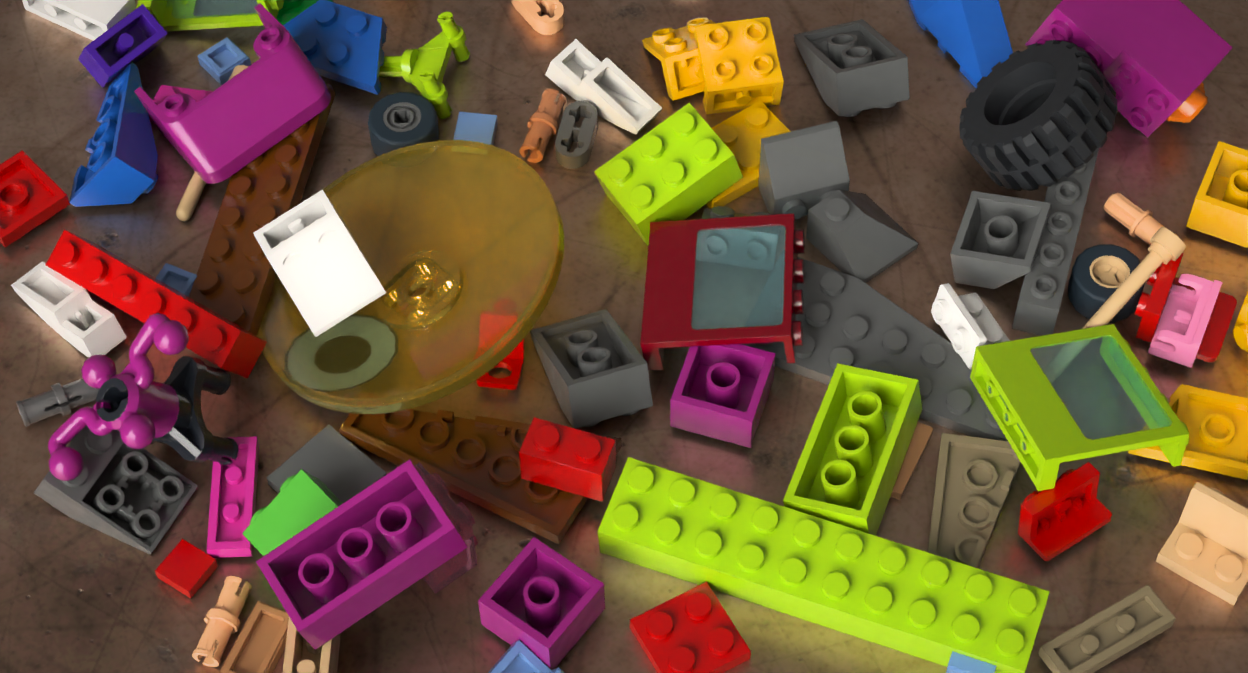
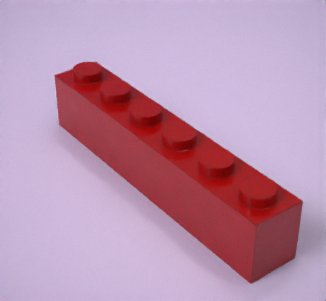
[46,229,267,379]

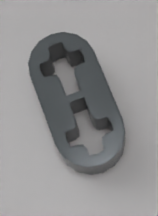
[555,101,598,169]

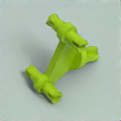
[379,12,470,119]

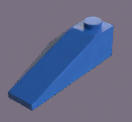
[908,0,1013,89]
[69,62,158,207]

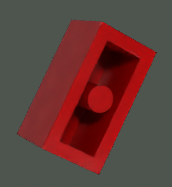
[519,417,616,502]

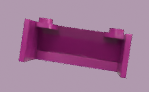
[134,3,331,184]

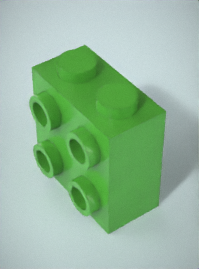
[242,469,343,556]

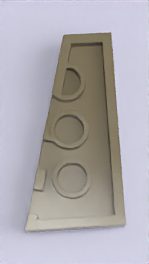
[927,433,1021,568]

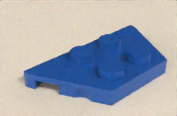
[283,0,387,95]

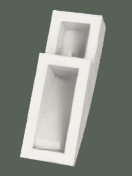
[545,39,662,134]
[11,261,127,358]

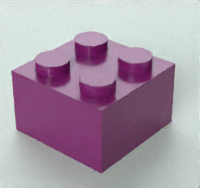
[670,344,776,448]
[478,537,605,670]

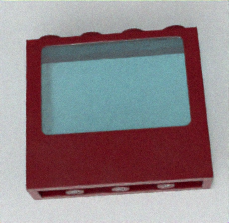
[640,213,805,370]

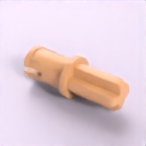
[1103,193,1179,245]

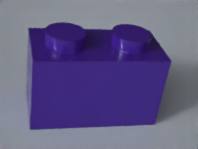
[78,4,168,88]

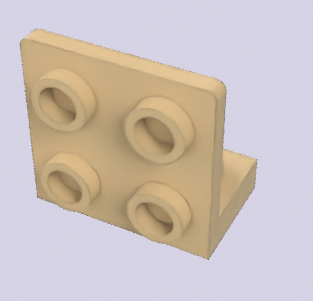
[1155,482,1248,606]

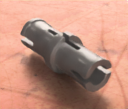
[16,378,99,427]

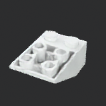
[253,190,386,337]

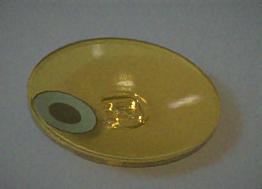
[257,140,564,414]

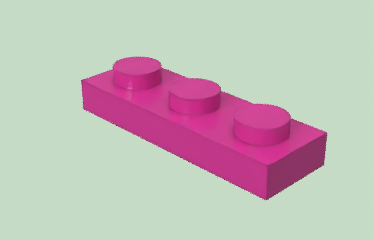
[206,436,259,558]

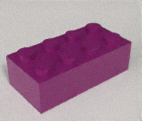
[256,459,468,650]

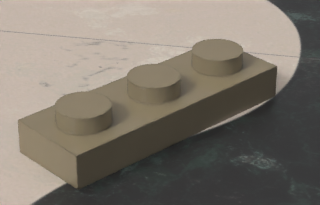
[1038,585,1176,673]

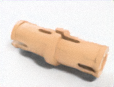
[192,576,252,667]

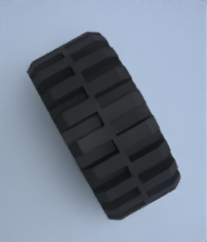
[959,40,1117,191]

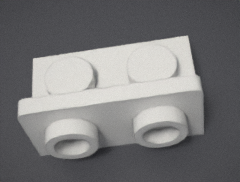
[931,283,1010,369]

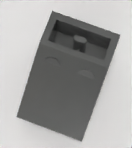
[34,426,198,554]

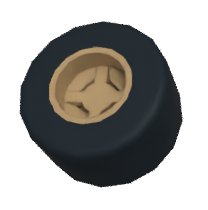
[1068,244,1145,323]

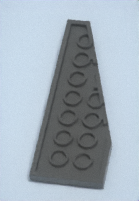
[742,252,1008,441]

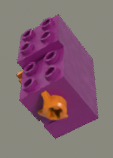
[1025,0,1233,138]

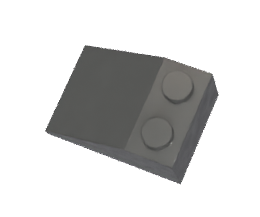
[794,19,910,117]
[530,309,653,429]

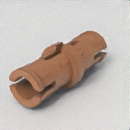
[519,89,566,163]

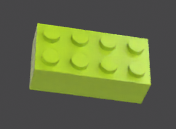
[783,363,922,536]

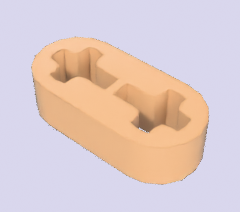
[511,0,564,35]

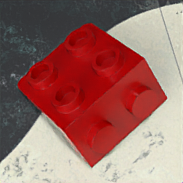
[1134,253,1237,363]

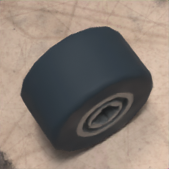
[368,92,440,167]

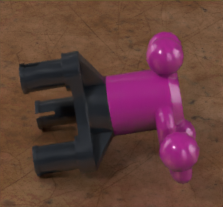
[48,313,238,481]

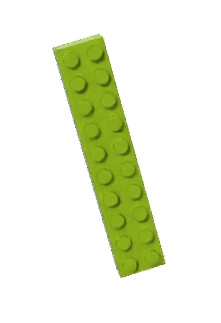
[598,457,1050,673]

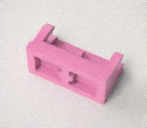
[1148,274,1223,368]

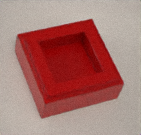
[155,539,218,599]

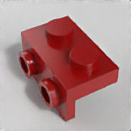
[1018,462,1112,561]

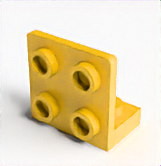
[642,17,715,101]
[695,17,784,115]

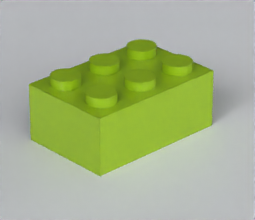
[594,102,743,246]

